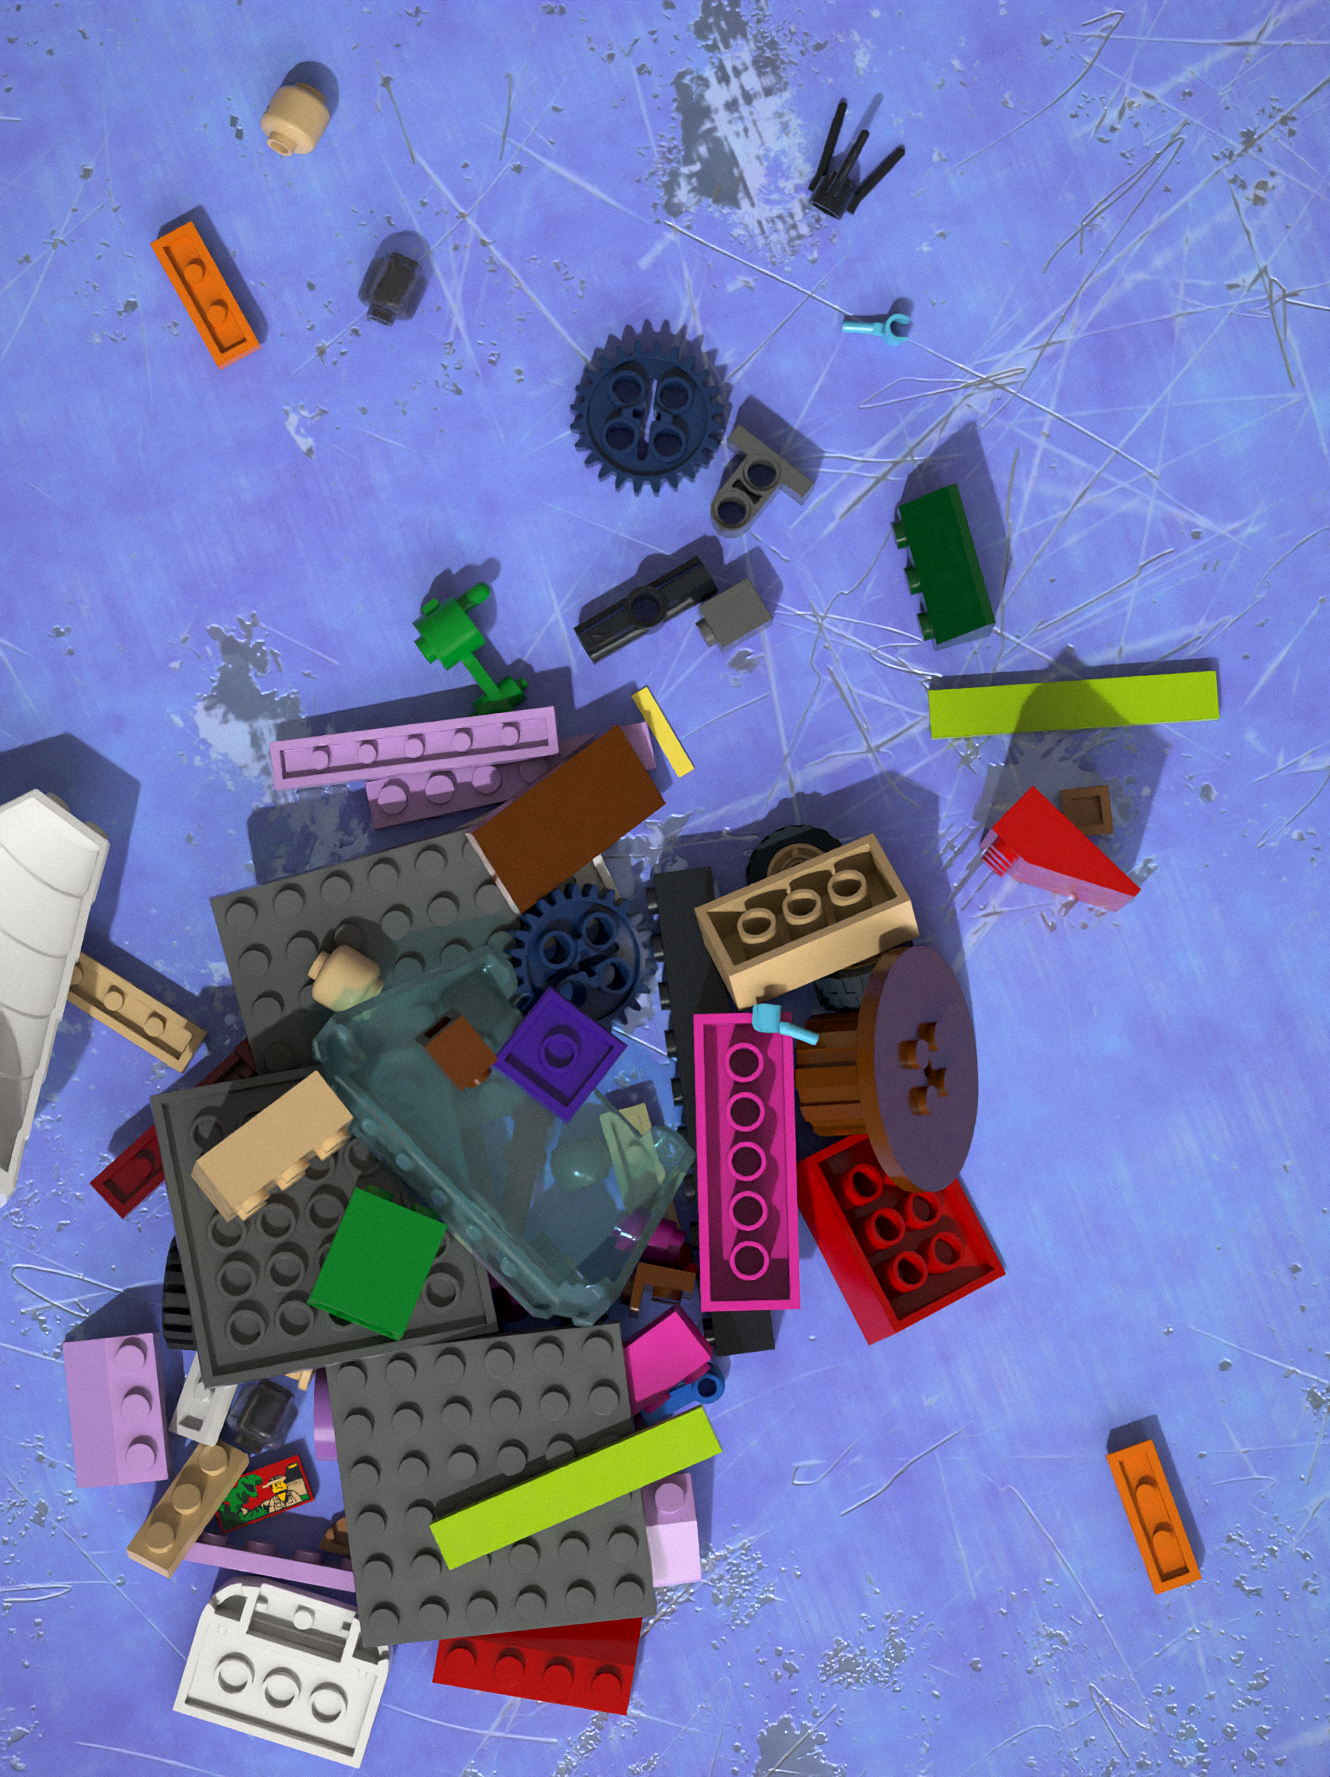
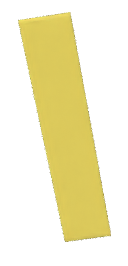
[631,687,694,778]

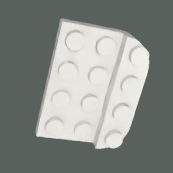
[173,1576,394,1769]

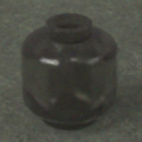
[357,251,427,327]
[226,1379,299,1455]

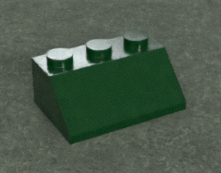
[890,483,996,651]

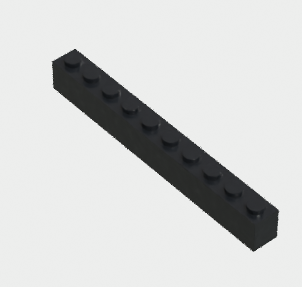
[645,866,775,1357]

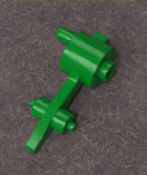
[412,582,529,717]

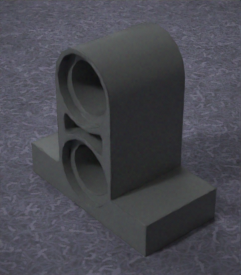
[710,424,814,538]

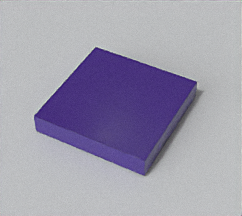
[491,986,628,1124]

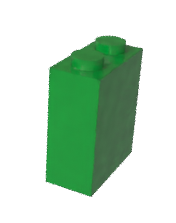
[306,1185,448,1341]

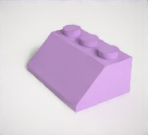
[62,1332,175,1488]
[642,1473,702,1587]

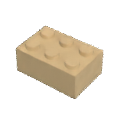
[191,1070,354,1222]

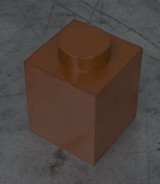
[414,1008,499,1091]

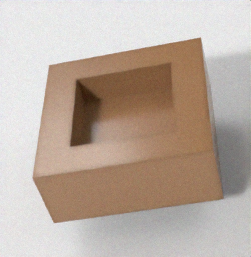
[1059,785,1114,837]

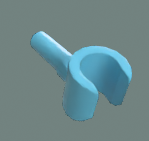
[842,313,910,346]
[752,1003,819,1045]

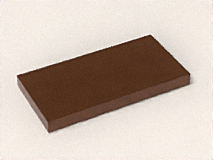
[465,724,666,914]

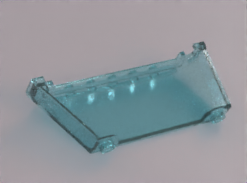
[310,944,696,1328]

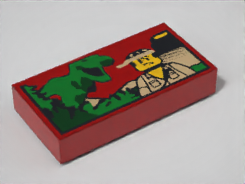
[215,1454,316,1534]

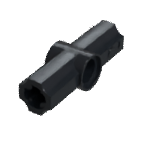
[573,556,718,665]

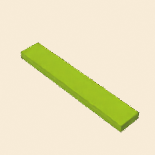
[927,671,1220,740]
[429,1403,723,1570]

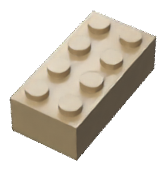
[694,833,919,1012]

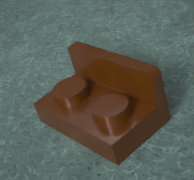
[621,1262,696,1319]

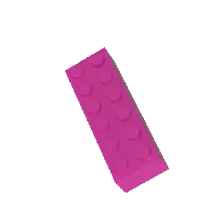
[693,1012,800,1312]

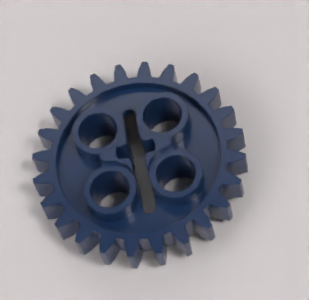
[570,341,724,497]
[502,883,656,1033]

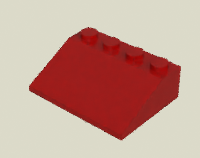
[979,786,1141,912]
[796,1134,1006,1345]
[432,1617,643,1716]

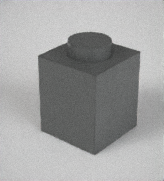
[695,578,773,654]

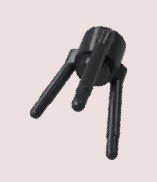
[808,102,905,220]

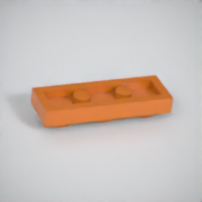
[150,221,261,370]
[1105,1439,1202,1595]

